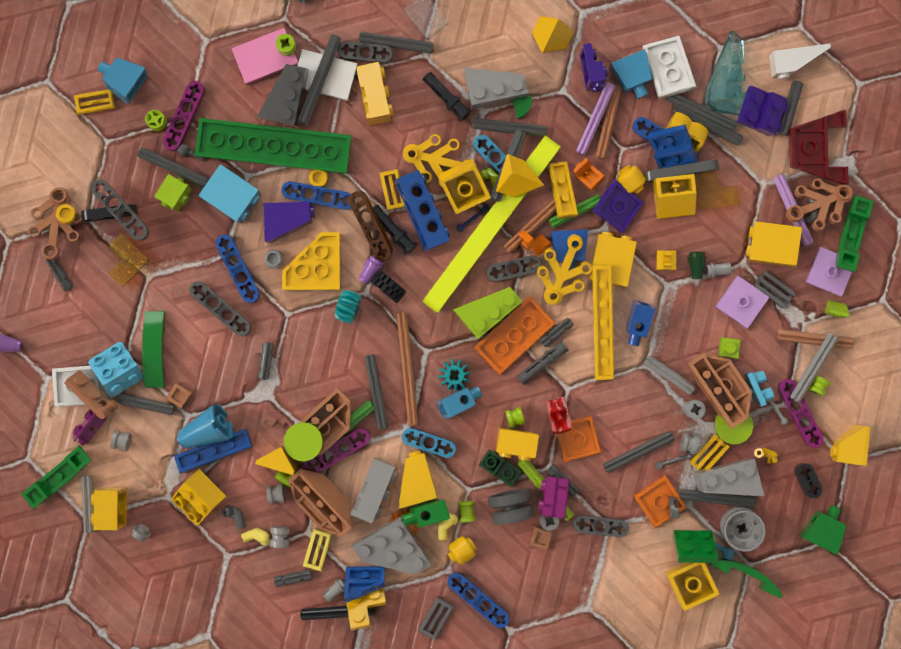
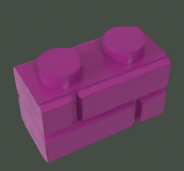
[538,476,570,519]

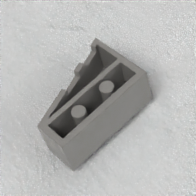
[464,68,528,110]
[350,458,397,524]
[694,458,765,496]

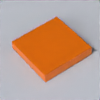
[557,415,601,462]
[633,475,687,528]

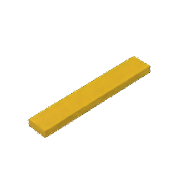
[592,265,614,380]

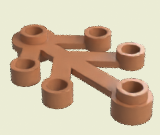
[786,178,853,232]
[28,187,82,260]

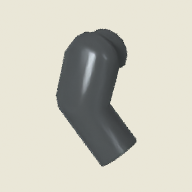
[805,198,820,224]
[222,505,246,530]

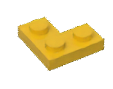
[346,588,386,631]

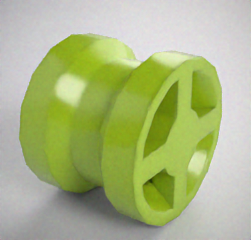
[276,34,296,56]
[145,110,167,131]
[808,376,831,397]
[505,407,525,429]

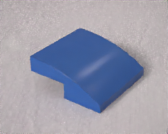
[648,124,697,169]

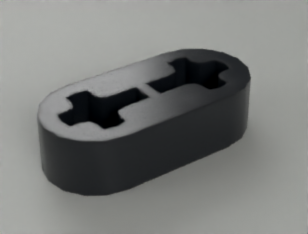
[794,463,822,498]

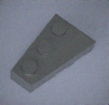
[257,64,309,126]

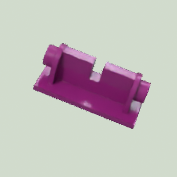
[72,409,107,446]

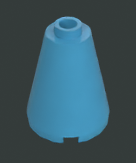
[177,404,233,448]

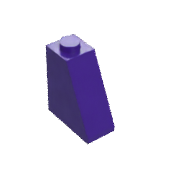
[263,201,315,243]

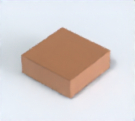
[166,382,193,409]
[529,526,553,550]

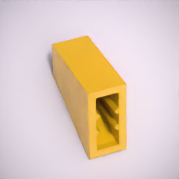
[399,450,437,509]

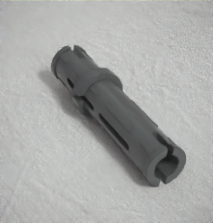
[516,341,569,386]

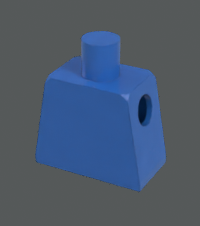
[550,230,588,270]
[626,300,656,346]

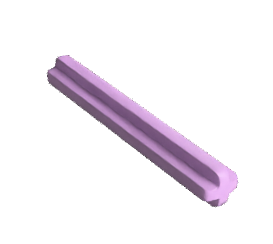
[576,82,615,155]
[774,174,813,246]

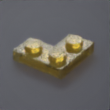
[696,171,740,210]
[108,233,150,287]

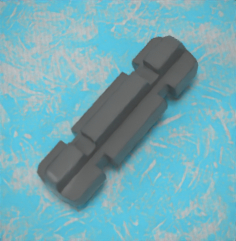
[46,258,73,291]
[540,318,574,347]
[258,342,274,380]
[547,464,579,497]
[274,570,312,587]

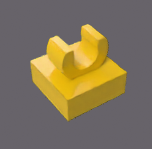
[656,250,676,270]

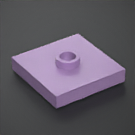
[805,247,852,297]
[715,276,769,329]

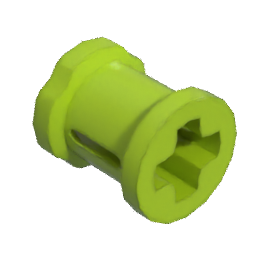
[457,501,476,522]

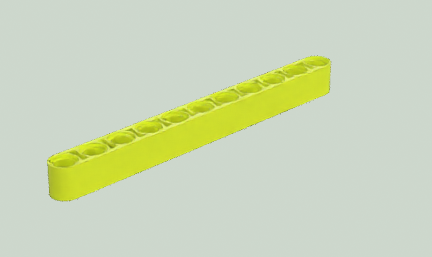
[422,135,561,313]

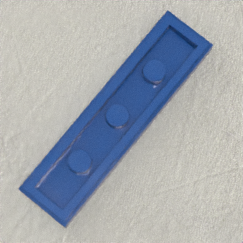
[174,429,253,474]

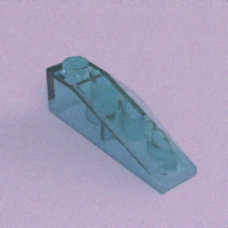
[705,31,746,116]

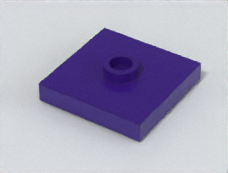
[592,180,644,233]

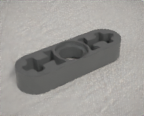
[338,41,393,64]
[486,256,541,282]
[573,515,629,537]

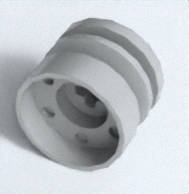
[720,506,766,552]

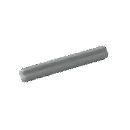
[790,334,838,402]

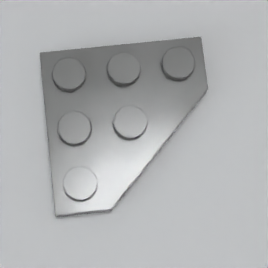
[352,517,432,575]

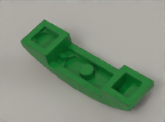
[836,195,874,273]
[142,311,165,388]
[21,445,92,509]
[708,558,782,599]

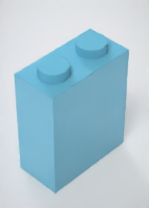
[198,164,261,224]

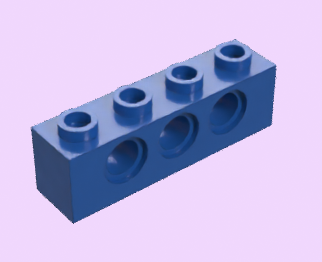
[394,170,450,252]

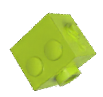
[154,174,192,212]

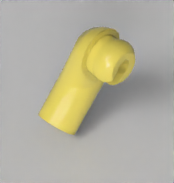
[438,514,458,540]
[241,528,271,545]

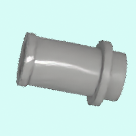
[706,262,731,278]
[323,578,345,602]

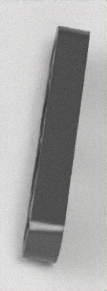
[643,160,719,183]
[91,180,149,241]
[189,281,251,336]

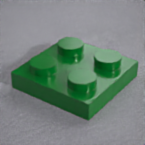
[673,530,718,563]

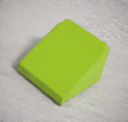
[825,300,849,318]

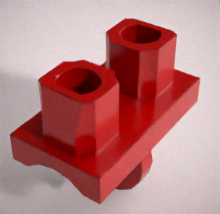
[546,397,572,434]

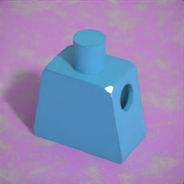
[609,49,652,99]
[98,58,148,105]
[435,386,482,419]

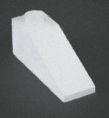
[769,44,831,80]

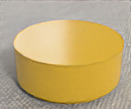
[309,170,329,187]
[56,204,77,225]

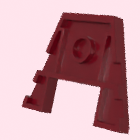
[789,110,849,185]

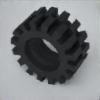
[371,270,406,303]

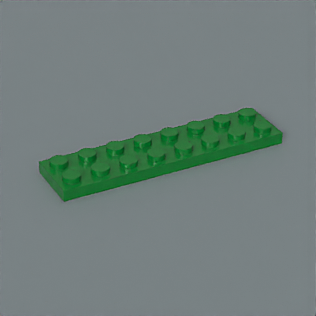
[195,118,352,174]

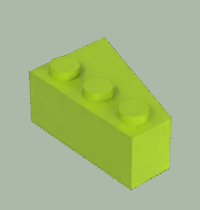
[453,287,522,339]

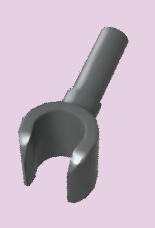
[177,144,204,161]

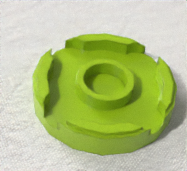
[714,414,753,444]
[284,422,323,461]

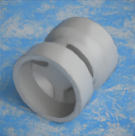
[270,526,290,548]

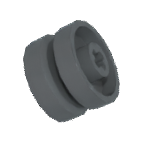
[488,488,535,525]

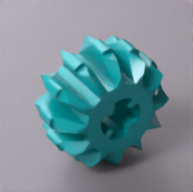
[335,290,361,324]
[438,359,471,391]

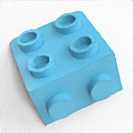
[88,342,144,398]

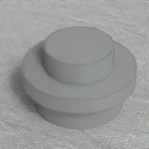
[264,250,284,269]
[132,524,151,542]

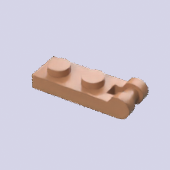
[64,370,118,419]

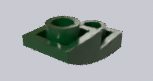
[479,449,523,487]

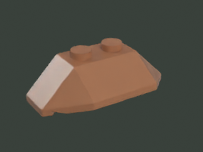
[688,353,752,429]
[280,387,351,455]
[288,469,354,537]

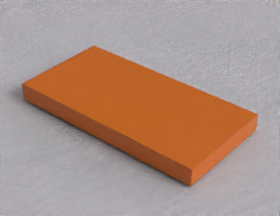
[474,296,556,375]

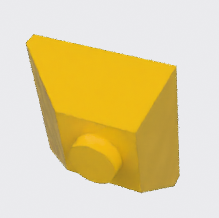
[830,425,871,466]

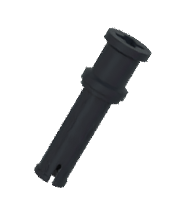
[422,71,472,122]
[373,204,418,256]

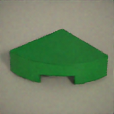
[513,96,532,119]

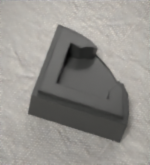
[668,496,679,518]

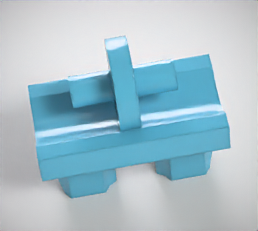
[745,371,775,407]

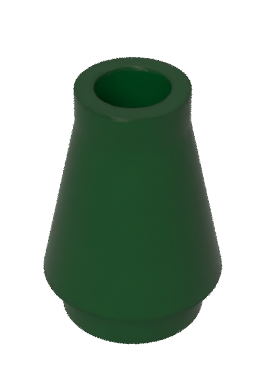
[687,251,707,279]

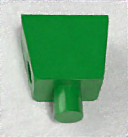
[401,499,450,528]
[799,505,846,555]

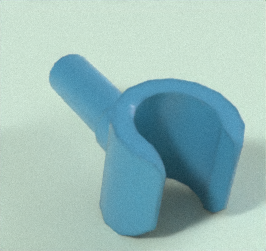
[715,543,734,560]

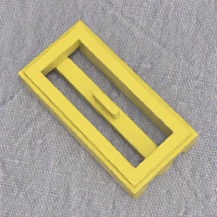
[303,528,332,571]

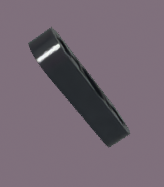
[81,204,138,222]

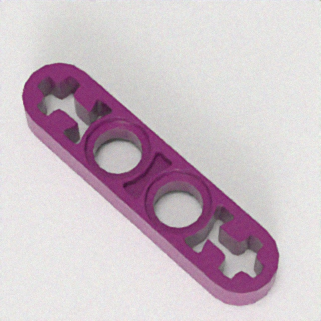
[163,81,205,152]
[778,379,823,448]
[303,428,370,473]

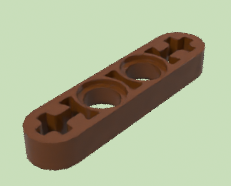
[348,190,393,261]

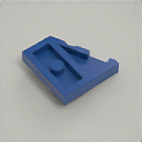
[344,567,385,602]

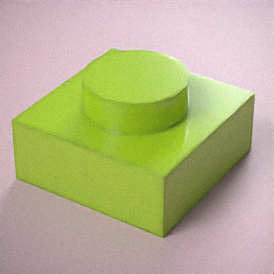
[718,337,741,359]

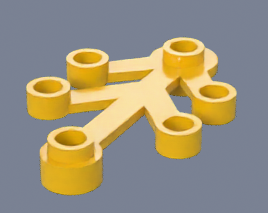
[403,134,469,187]
[537,234,592,305]

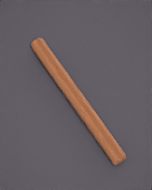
[397,312,418,426]

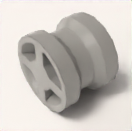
[684,400,706,419]
[110,430,132,452]
[679,433,700,455]
[266,484,285,505]
[539,514,559,531]

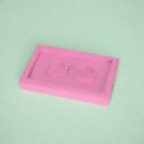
[231,28,298,85]

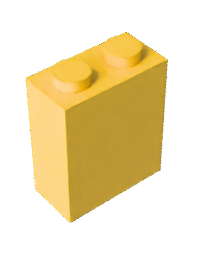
[746,221,802,268]
[588,232,637,288]

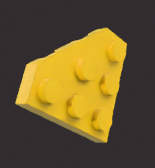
[282,232,340,290]

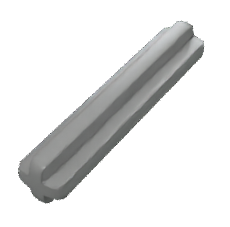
[645,356,696,395]
[82,475,95,533]

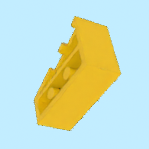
[356,62,394,126]

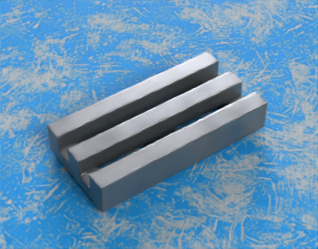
[753,271,796,309]
[418,596,454,640]

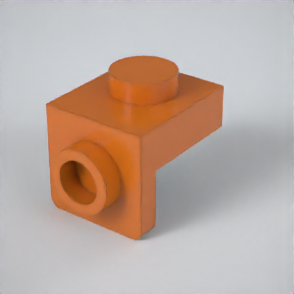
[573,158,606,192]
[518,230,551,257]

